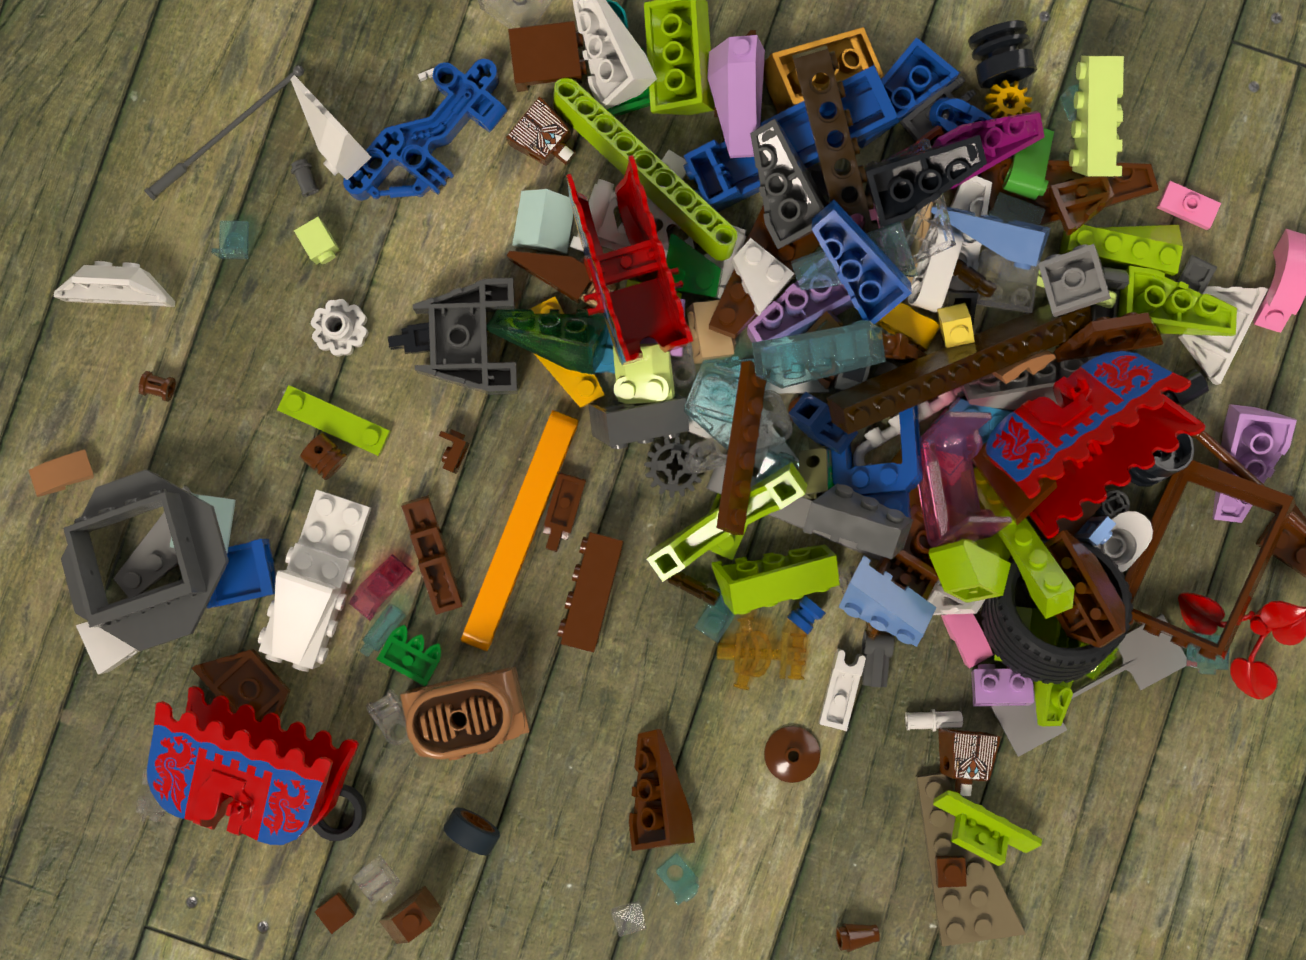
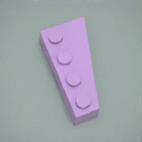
[747,254,854,357]

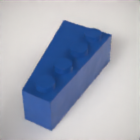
[858,37,959,149]
[811,200,912,330]

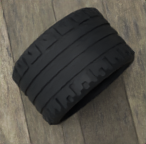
[981,537,1133,684]

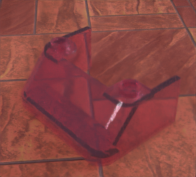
[918,412,1012,547]

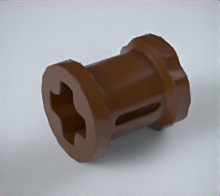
[139,371,176,402]

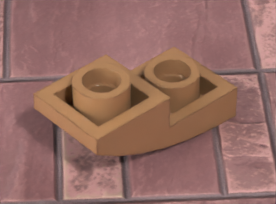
[992,350,1056,384]
[28,450,94,497]

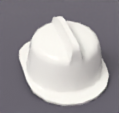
[1094,511,1153,572]

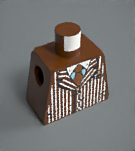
[506,96,576,166]
[938,728,1000,796]

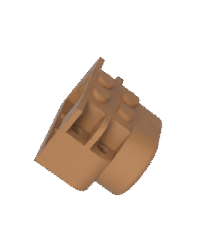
[400,666,530,761]

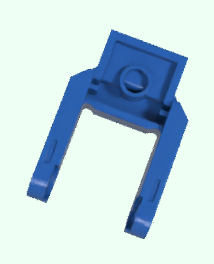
[831,405,923,518]

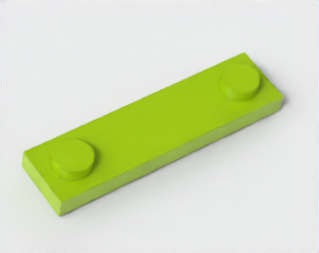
[277,385,391,456]

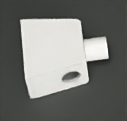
[76,622,140,675]

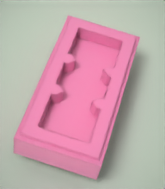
[1157,181,1221,230]

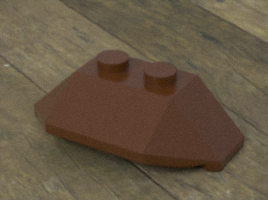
[1044,530,1125,648]

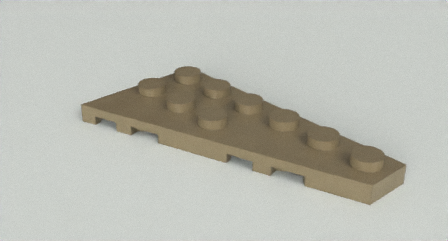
[916,772,1026,946]

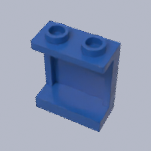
[207,539,276,609]

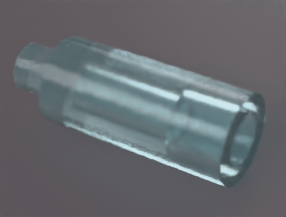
[360,603,406,657]

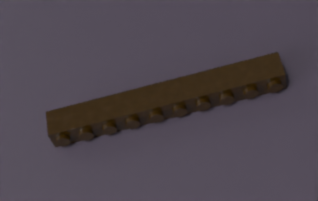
[827,304,1092,434]

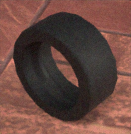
[312,784,366,841]

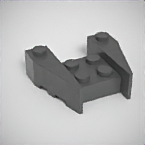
[413,278,518,395]

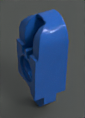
[929,97,994,134]

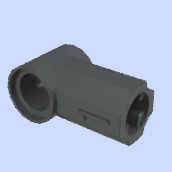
[862,630,894,687]

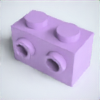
[971,664,1034,706]

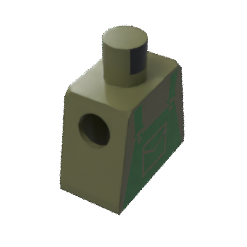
[799,437,835,501]

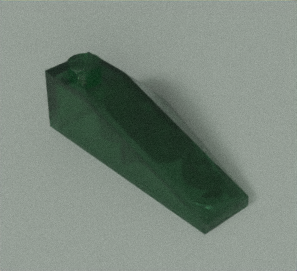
[486,309,609,375]

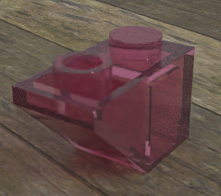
[349,554,413,621]

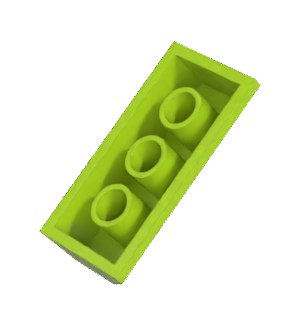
[644,0,715,115]

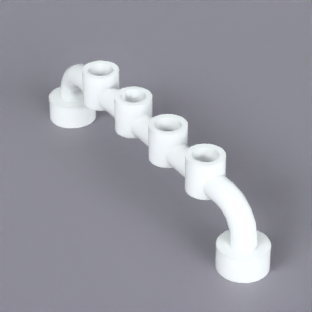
[853,386,965,467]

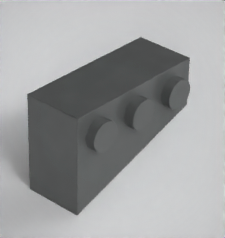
[588,393,689,449]
[803,483,913,559]

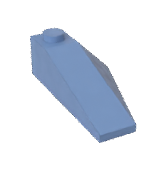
[931,205,1051,270]

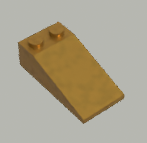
[763,27,884,114]

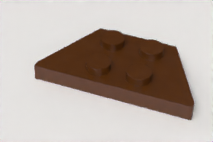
[1054,312,1163,362]
[191,649,291,722]

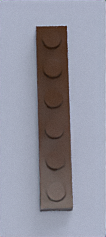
[716,361,768,535]

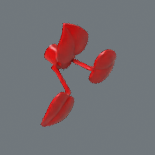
[1178,592,1306,700]

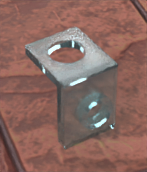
[211,221,249,259]
[656,853,700,905]

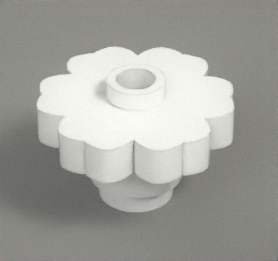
[311,299,369,357]

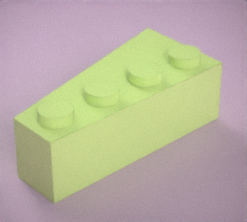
[1069,56,1124,176]

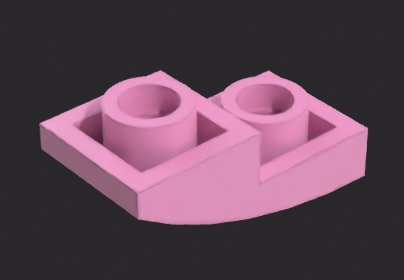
[941,614,993,668]

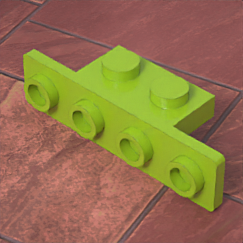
[933,790,1042,866]

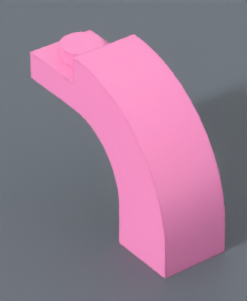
[1253,229,1306,333]

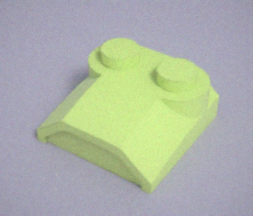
[613,343,675,404]

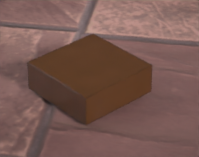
[315,892,356,934]

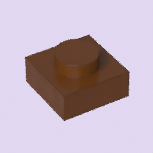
[935,855,967,888]

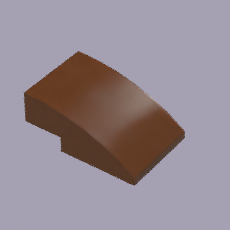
[875,504,963,600]

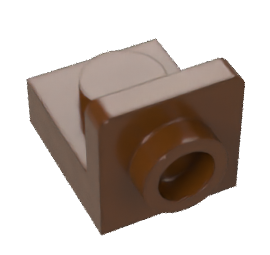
[439,429,470,474]

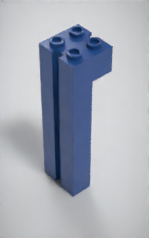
[683,65,900,212]

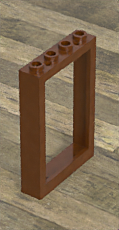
[1125,460,1296,661]

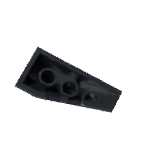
[864,135,987,227]

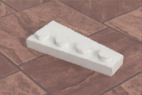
[942,176,992,291]

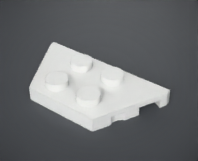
[1178,286,1268,385]

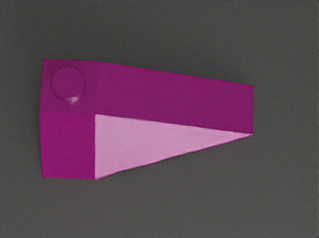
[932,111,1045,189]

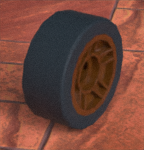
[443,807,500,856]

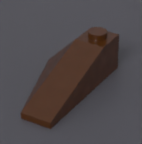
[629,729,695,851]

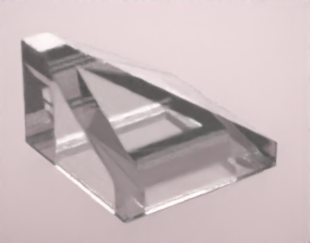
[611,901,647,937]

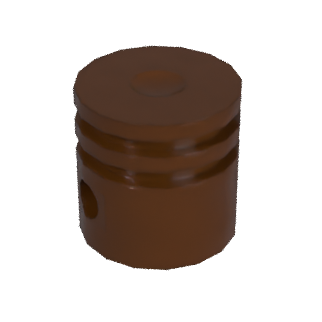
[300,433,348,480]

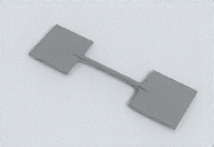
[991,614,1190,757]

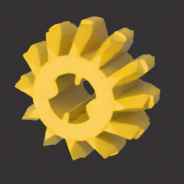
[984,80,1032,119]

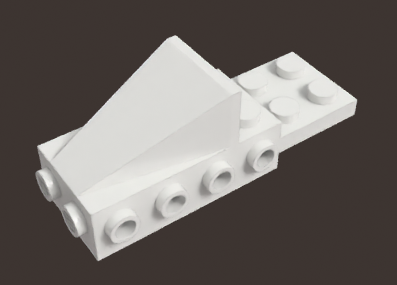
[258,490,371,672]

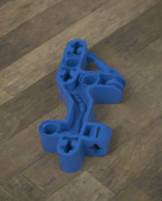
[343,59,508,201]

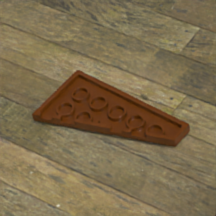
[709,202,829,339]

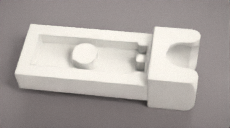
[818,648,866,731]

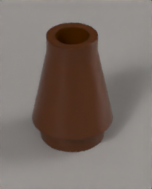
[836,923,880,953]

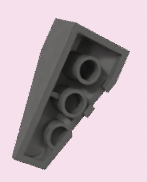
[750,119,827,249]

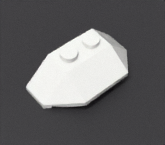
[54,261,175,307]

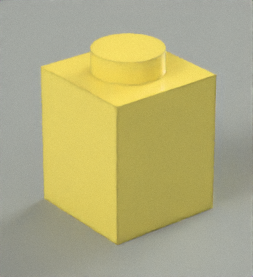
[937,303,975,348]

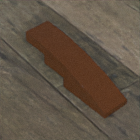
[401,495,463,615]

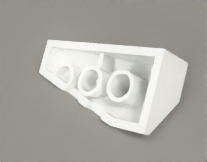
[572,0,657,110]
[291,75,371,180]

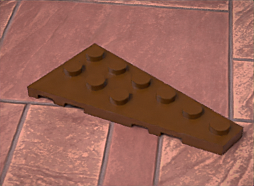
[978,159,1159,226]

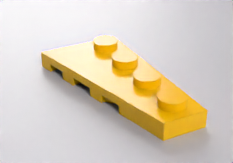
[506,296,605,408]

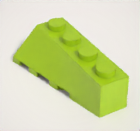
[1059,225,1183,278]
[711,545,840,615]

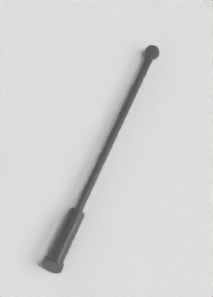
[144,65,304,201]

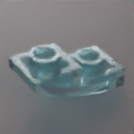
[694,588,735,643]

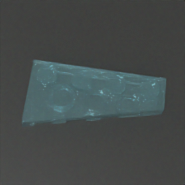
[791,221,919,290]

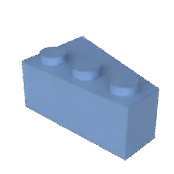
[838,556,937,647]

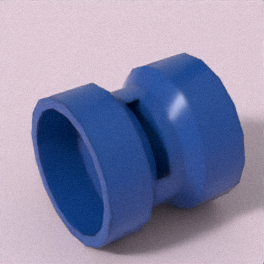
[787,595,826,634]

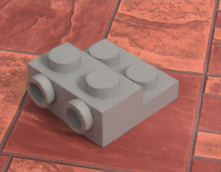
[1038,244,1111,317]

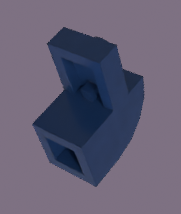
[788,392,858,455]

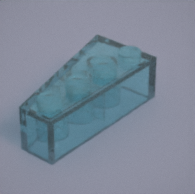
[752,320,886,389]

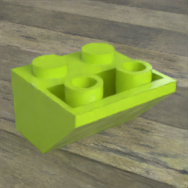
[929,539,1011,603]

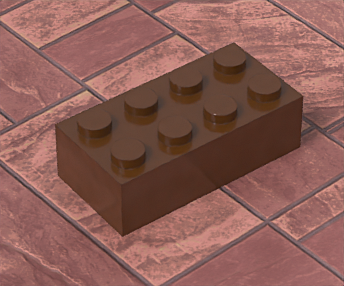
[557,532,624,653]

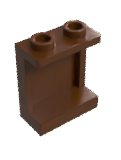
[508,21,587,92]

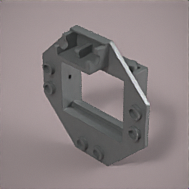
[61,470,229,651]

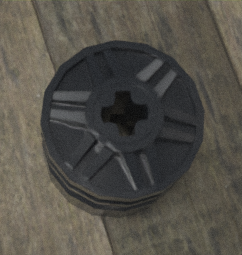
[968,20,1037,89]
[1129,433,1194,487]

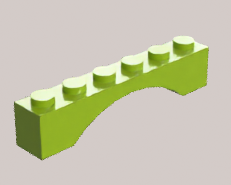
[647,462,808,582]
[962,467,1074,619]

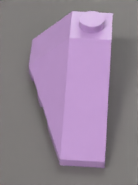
[707,35,765,158]
[1212,404,1297,523]

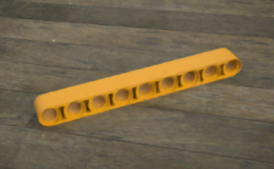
[461,410,579,652]

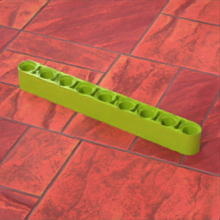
[553,78,738,261]

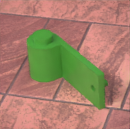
[1002,128,1054,200]

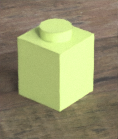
[294,217,340,264]

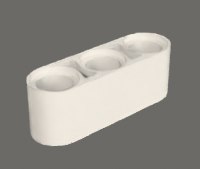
[908,225,963,312]

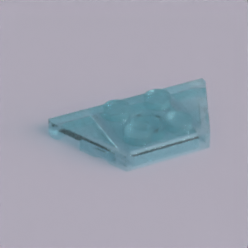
[684,354,765,449]

